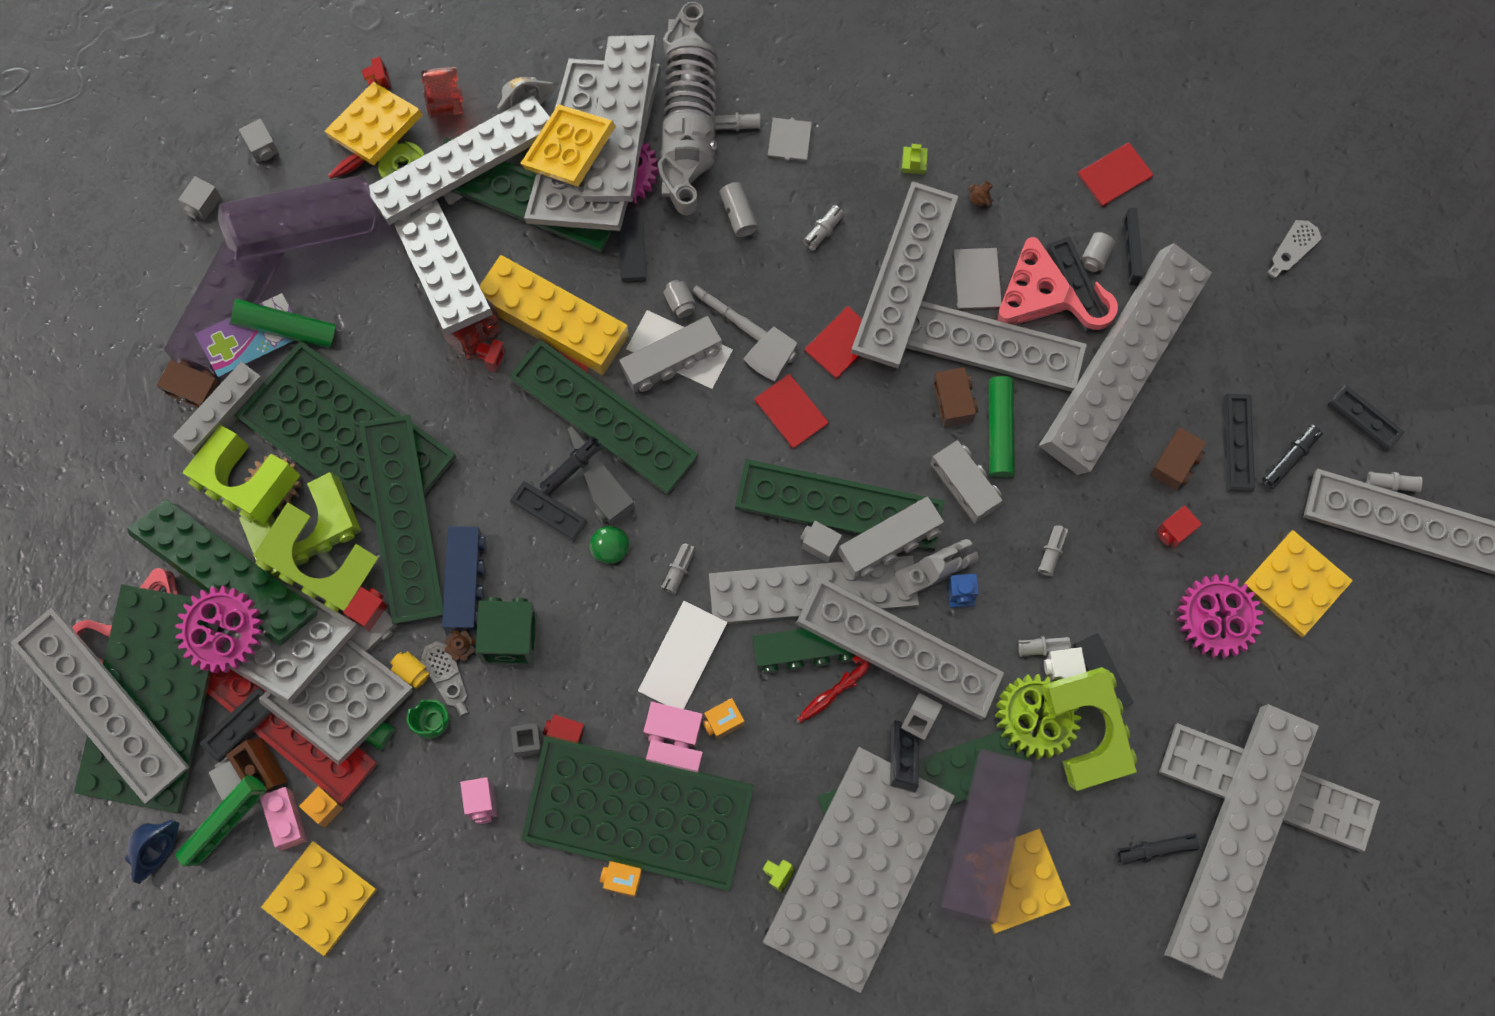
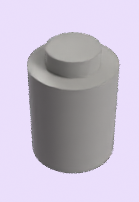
[1081,232,1116,272]

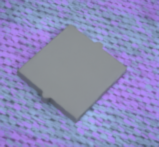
[768,118,812,162]

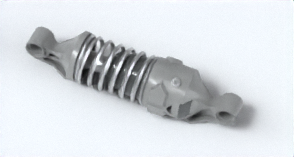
[658,2,718,215]

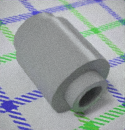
[663,280,696,318]

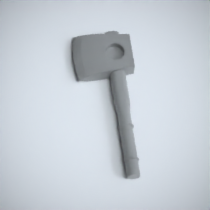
[692,285,798,381]
[315,552,397,653]

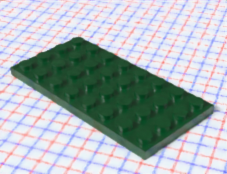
[235,341,456,522]
[74,584,221,813]
[521,735,754,891]

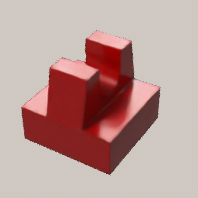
[362,56,392,90]
[476,339,506,373]

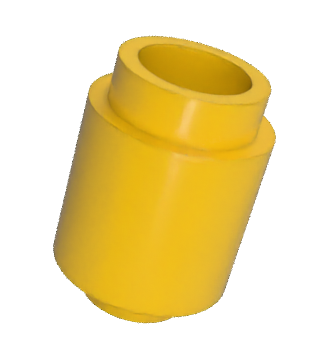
[390,651,430,690]

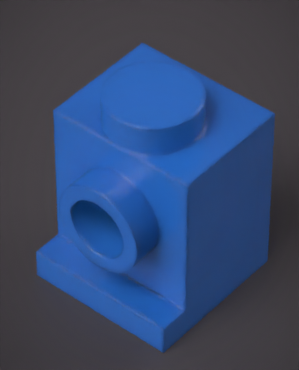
[947,574,979,608]

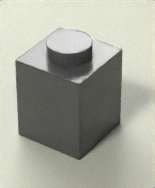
[511,723,542,758]

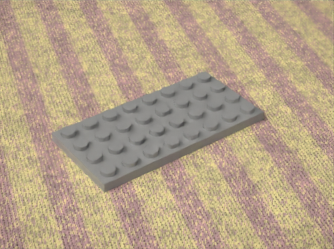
[524,59,661,231]
[763,747,955,993]

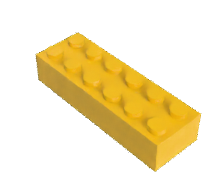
[479,255,629,376]

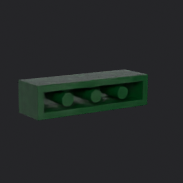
[752,628,856,674]

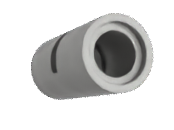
[719,182,758,237]

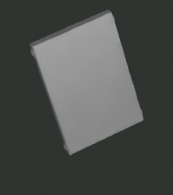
[953,248,1002,310]

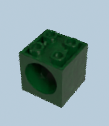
[476,597,537,665]

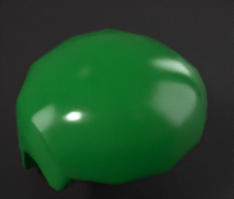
[589,526,630,565]
[406,700,450,739]

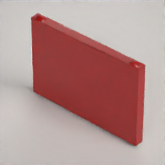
[1078,143,1154,207]
[804,306,862,379]
[754,374,829,449]

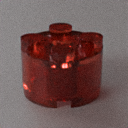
[421,66,463,119]

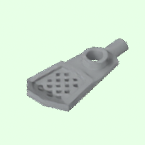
[1268,220,1322,278]
[420,641,469,717]

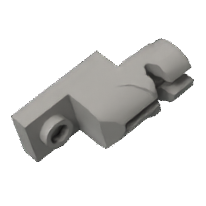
[894,539,979,597]

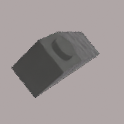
[568,426,635,526]

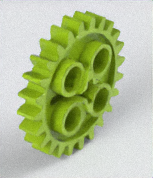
[995,674,1081,760]

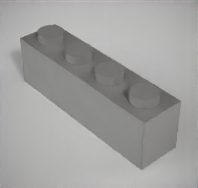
[619,316,722,393]
[172,361,264,457]
[838,496,944,578]

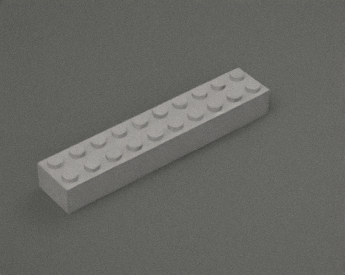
[1039,243,1212,475]
[1164,704,1319,979]

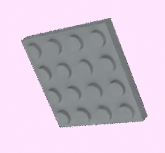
[222,576,358,705]
[259,639,413,765]

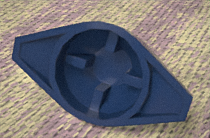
[125,820,180,884]

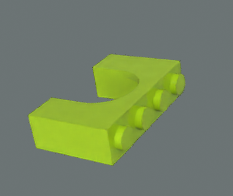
[182,425,301,525]
[239,472,361,577]
[253,502,378,612]
[1042,667,1137,791]

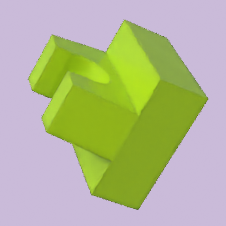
[901,144,928,175]
[762,860,796,893]

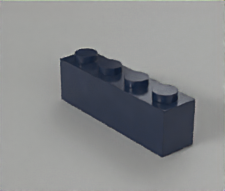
[442,526,486,633]

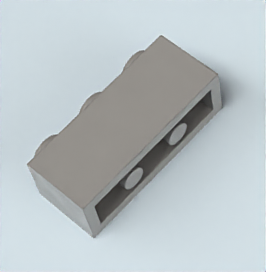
[930,440,1002,524]

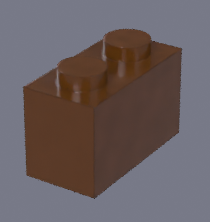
[156,360,220,408]
[933,367,978,427]
[1150,427,1206,490]
[226,738,289,794]

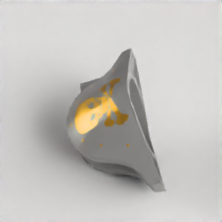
[497,77,555,114]

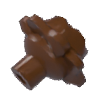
[968,181,993,207]
[445,630,476,661]

